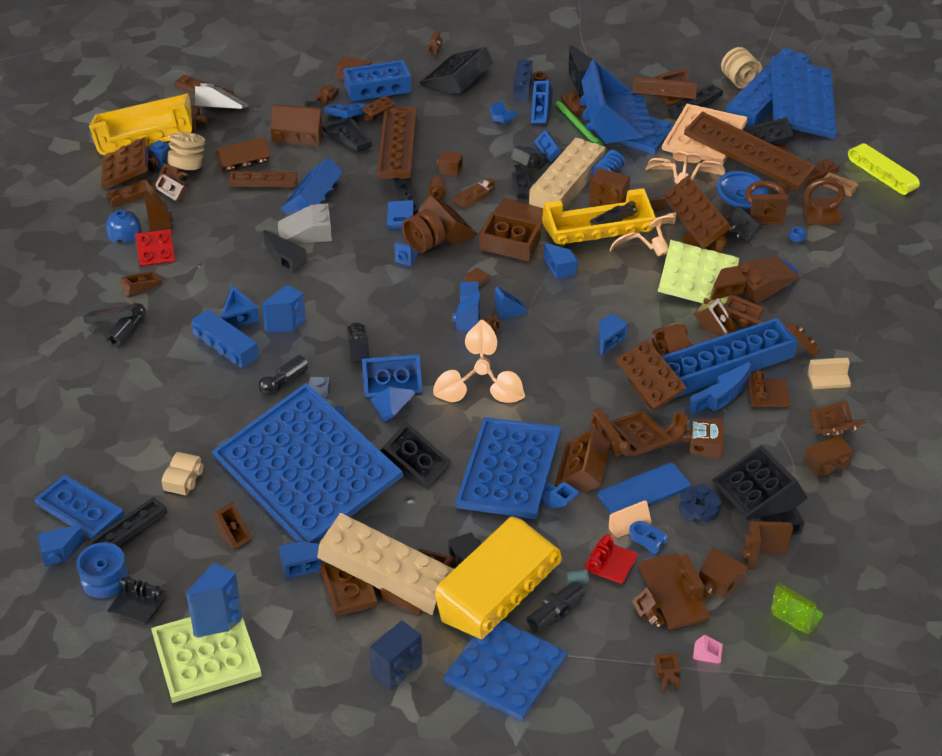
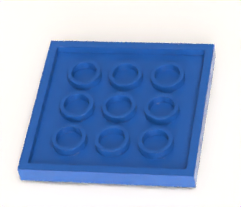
[444,620,568,721]

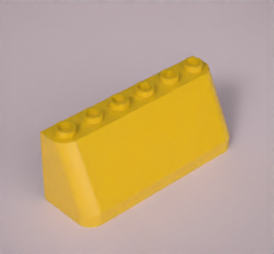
[89,93,192,155]
[542,188,656,245]
[435,516,562,640]

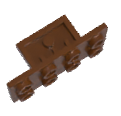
[616,339,686,410]
[638,553,710,630]

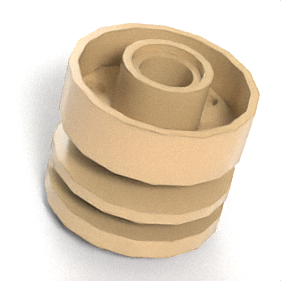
[721,47,762,89]
[167,132,205,170]

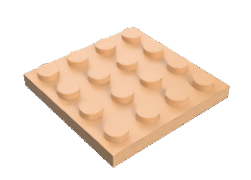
[662,104,747,164]

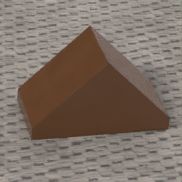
[214,502,252,549]

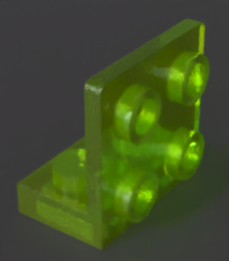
[771,583,823,635]

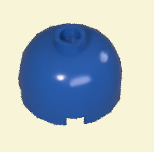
[106,210,141,243]

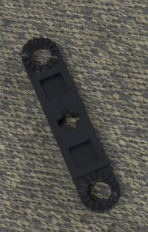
[392,178,420,215]

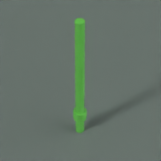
[556,101,608,154]

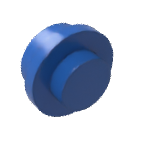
[789,227,807,242]

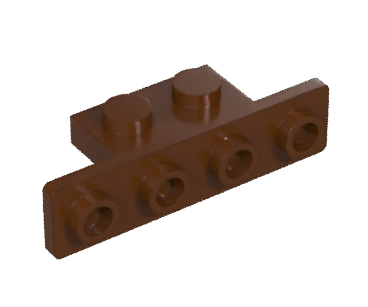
[703,294,764,328]

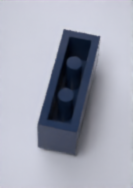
[513,59,533,102]

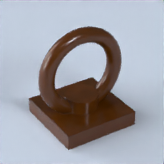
[802,178,845,225]
[745,181,788,224]

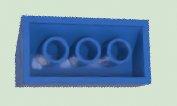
[280,157,343,214]

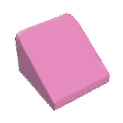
[693,634,723,664]

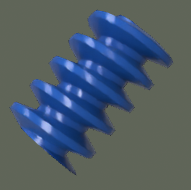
[592,150,625,175]

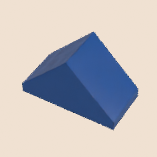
[495,286,528,319]

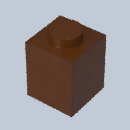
[437,151,463,177]

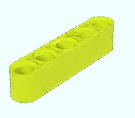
[848,143,920,195]

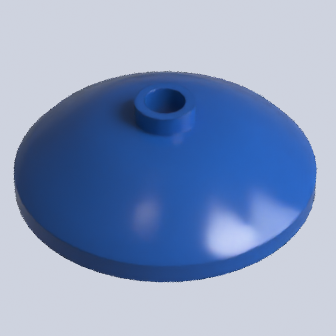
[717,171,768,209]

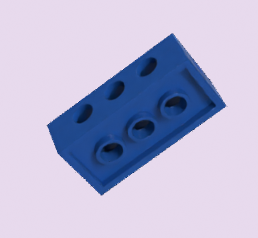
[343,60,412,101]

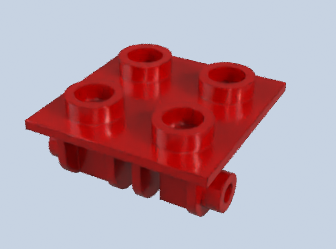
[135,229,175,266]
[582,534,639,584]

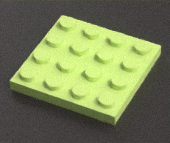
[658,240,739,305]
[151,617,262,703]

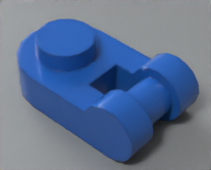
[629,521,669,554]

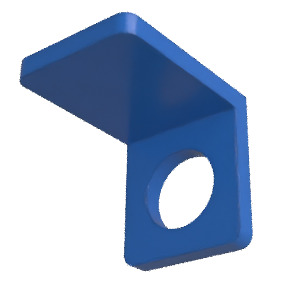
[394,242,419,266]

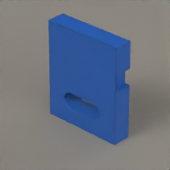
[387,200,414,229]

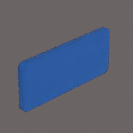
[598,463,691,514]

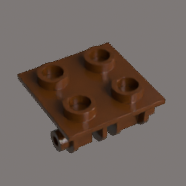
[748,370,790,407]

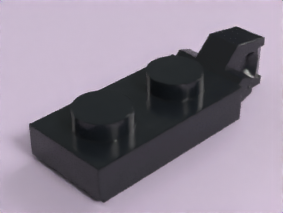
[512,164,532,199]
[590,201,638,226]

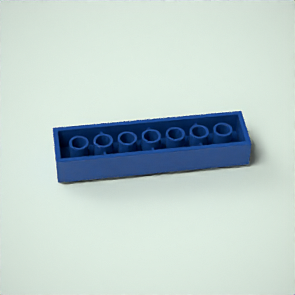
[726,48,812,128]
[662,318,798,399]

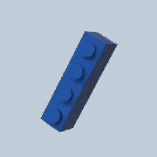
[191,309,259,368]

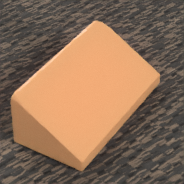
[609,500,651,538]

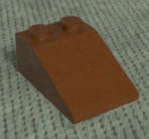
[738,257,799,304]

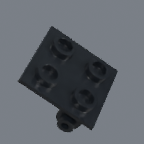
[107,576,167,625]

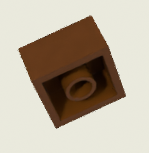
[589,168,630,207]

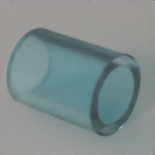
[566,569,589,585]

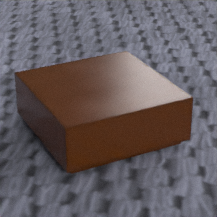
[465,268,490,288]

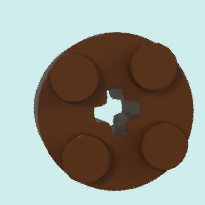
[651,322,693,356]

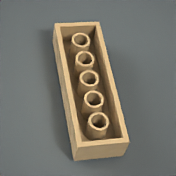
[529,138,605,212]
[317,513,454,615]

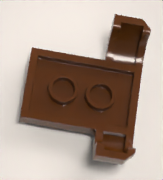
[609,410,689,457]

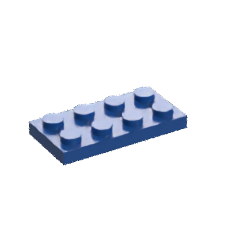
[35,475,125,539]

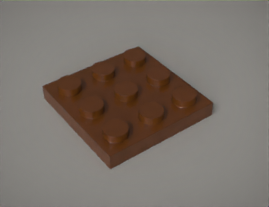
[101,137,149,190]

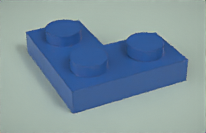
[325,102,368,119]

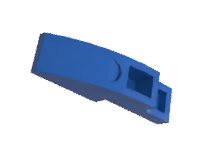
[689,362,751,415]

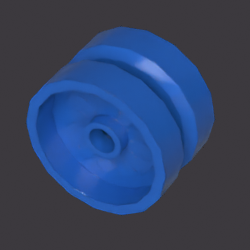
[76,542,129,599]

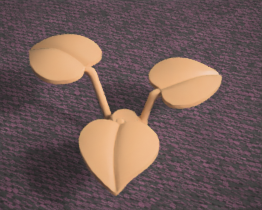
[646,151,725,184]
[610,212,677,257]
[433,320,525,403]

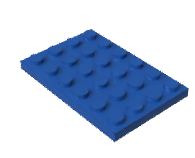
[770,56,837,139]
[455,417,561,519]

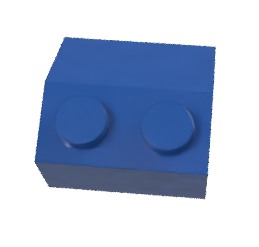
[262,285,306,333]

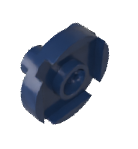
[679,484,721,523]

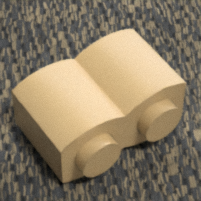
[161,452,203,495]

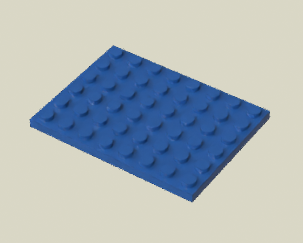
[211,383,403,543]

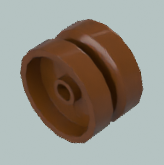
[402,209,445,254]

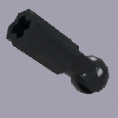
[105,303,146,347]
[258,355,308,395]

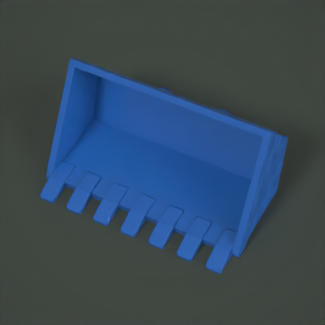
[580,59,654,144]

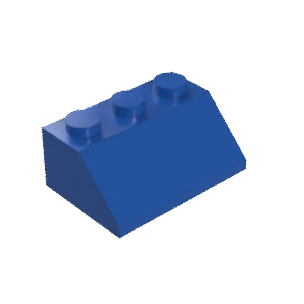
[362,354,423,397]
[186,563,243,637]

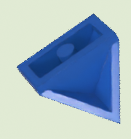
[221,285,259,327]
[370,387,415,422]

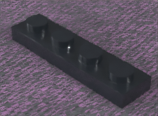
[668,84,723,118]
[86,497,168,547]

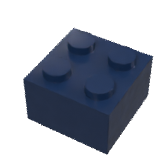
[370,620,422,690]

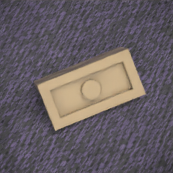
[808,358,851,389]

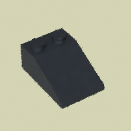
[568,45,592,97]
[380,422,451,489]

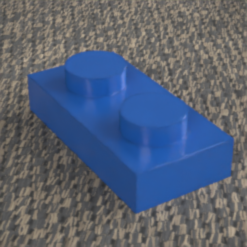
[534,130,562,162]

